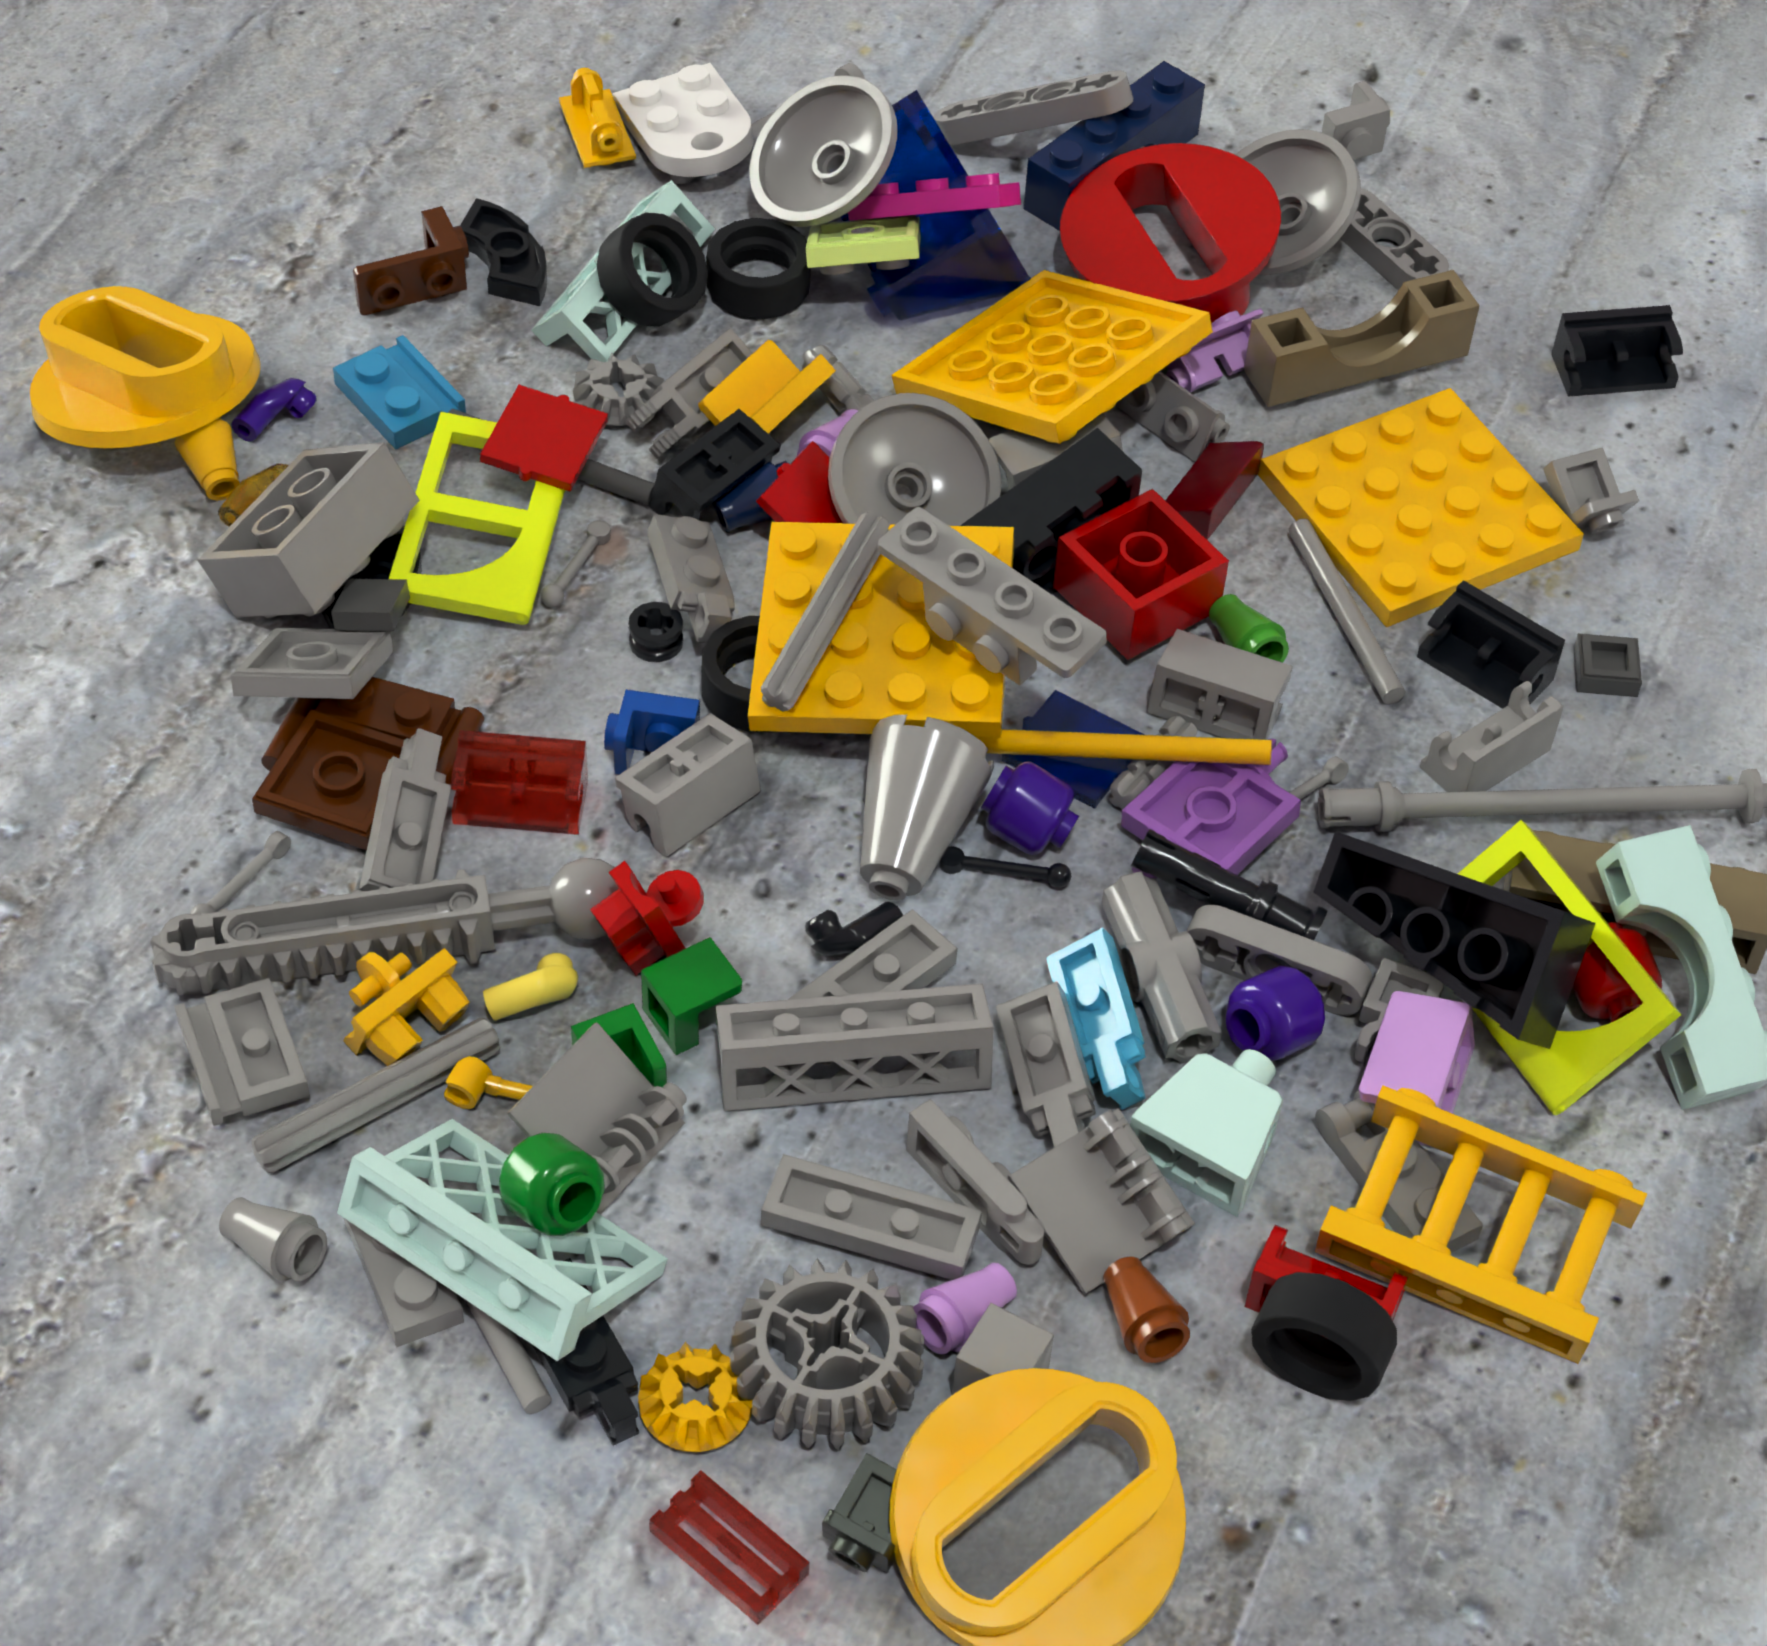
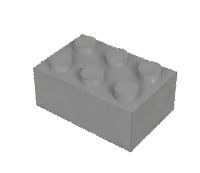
[198,442,420,618]

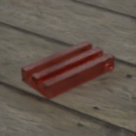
[649,1470,810,1625]

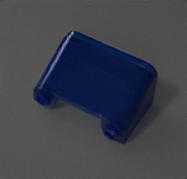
[841,90,1031,321]

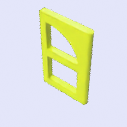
[389,412,565,625]
[1457,820,1682,1115]

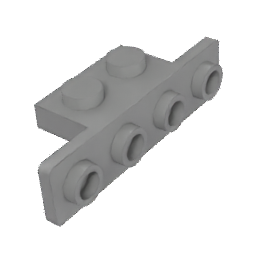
[878,507,1107,685]

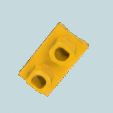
[343,948,470,1066]

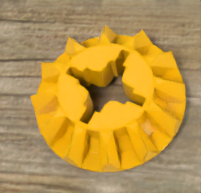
[638,1341,753,1452]

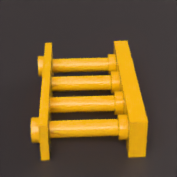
[1315,1085,1647,1364]

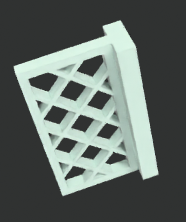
[337,1119,668,1361]

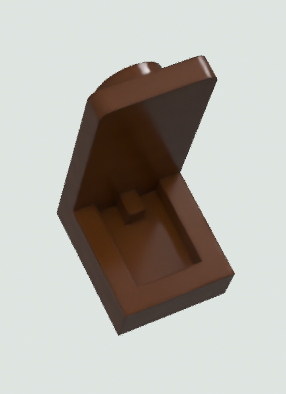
[353,206,469,315]

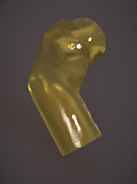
[218,463,289,527]

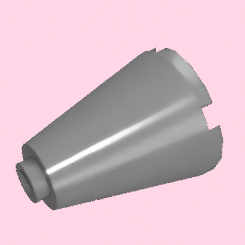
[860,715,994,901]

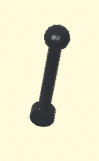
[939,846,1072,888]

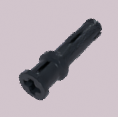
[1131,829,1328,940]

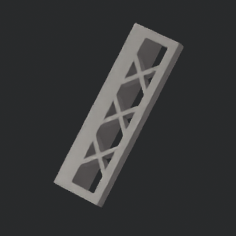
[716,983,993,1111]

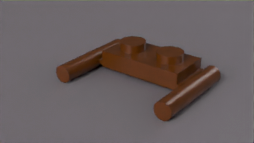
[261,677,484,785]

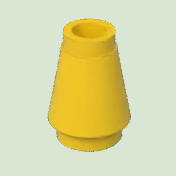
[175,417,240,501]

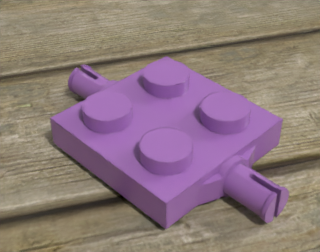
[1121,739,1301,879]

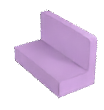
[1359,991,1475,1147]

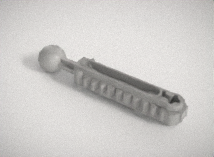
[150,858,619,995]

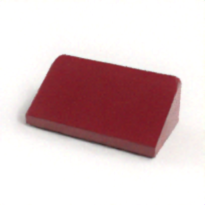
[1165,441,1264,540]

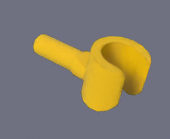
[444,1056,533,1109]

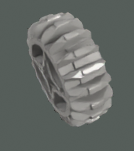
[730,1258,924,1451]

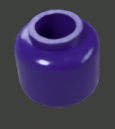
[981,762,1079,856]
[1225,966,1325,1062]

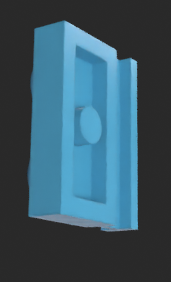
[333,335,466,450]

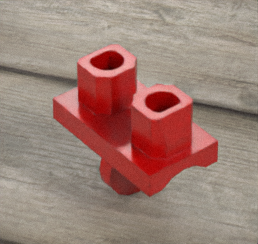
[590,861,704,975]

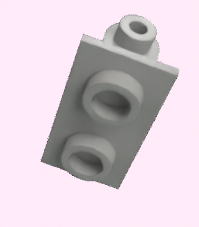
[1115,370,1230,462]

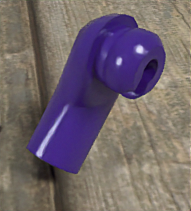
[231,378,317,442]

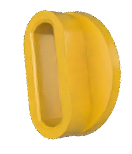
[30,286,261,448]
[889,1368,1186,1646]

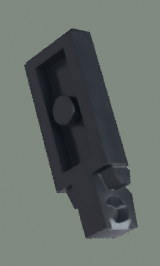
[532,1258,639,1446]

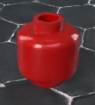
[1572,922,1662,1022]

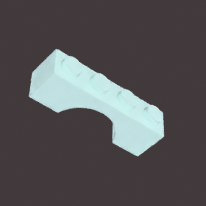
[1596,825,1767,1110]

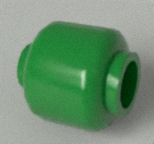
[499,1132,605,1236]

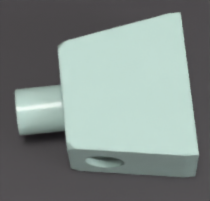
[1130,1049,1283,1217]

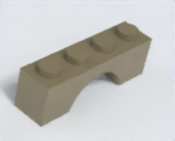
[1244,270,1480,407]

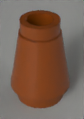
[1103,1256,1190,1363]

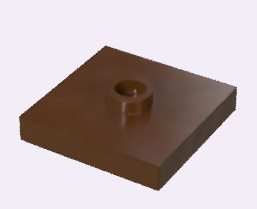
[252,709,404,851]

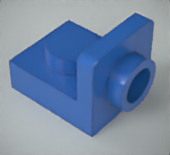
[604,689,700,775]

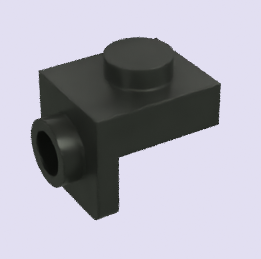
[822,1453,897,1573]

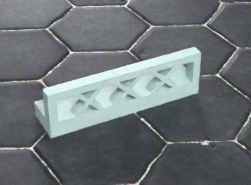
[531,180,715,362]

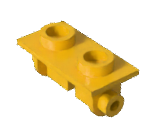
[559,68,636,168]

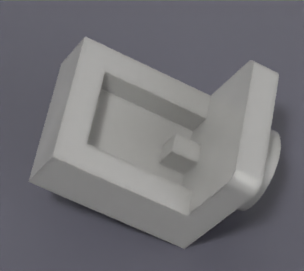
[1321,81,1390,160]
[1543,447,1639,534]

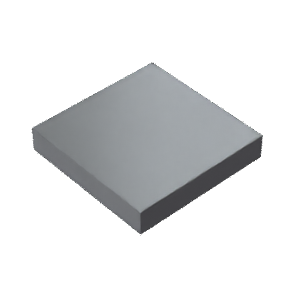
[231,628,393,699]

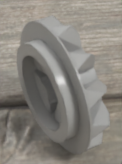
[573,353,664,426]

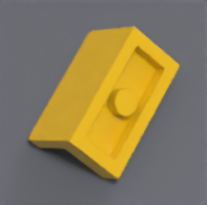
[698,340,836,434]

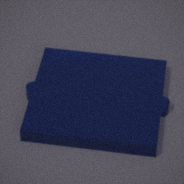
[1002,690,1145,809]

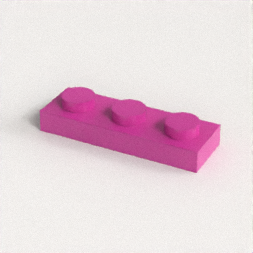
[848,173,1021,221]

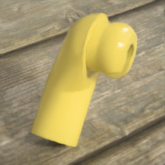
[483,953,578,1021]

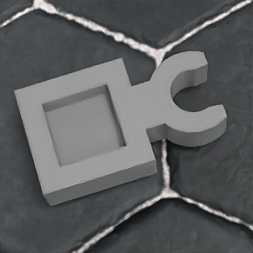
[1355,957,1444,1062]

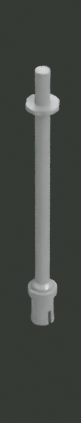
[1318,769,1767,832]

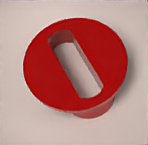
[1060,143,1281,324]

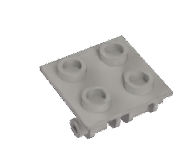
[507,1022,687,1215]
[1008,1108,1195,1295]

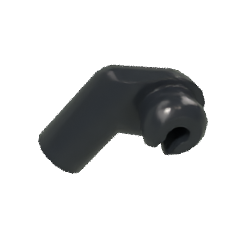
[805,902,903,956]

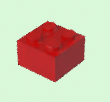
[1053,489,1229,660]

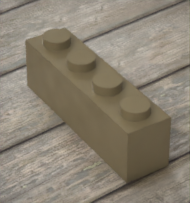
[1503,830,1767,974]

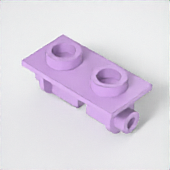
[1161,308,1264,392]

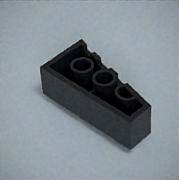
[1313,831,1596,1049]

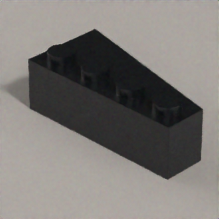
[960,428,1142,594]

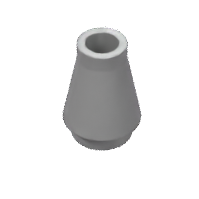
[219,1197,327,1281]

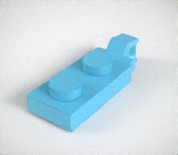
[1046,928,1146,1110]

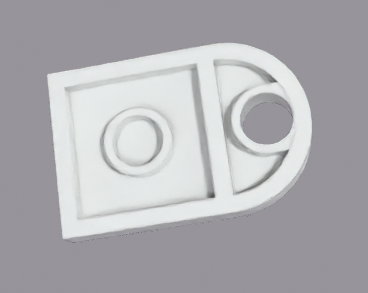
[613,63,754,177]

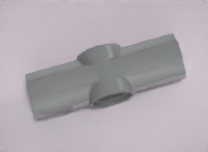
[1102,872,1222,1064]

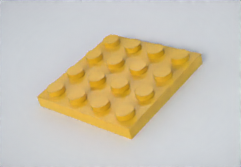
[891,270,1213,444]
[1258,388,1584,628]
[748,522,1014,738]

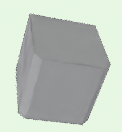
[952,1303,1054,1394]

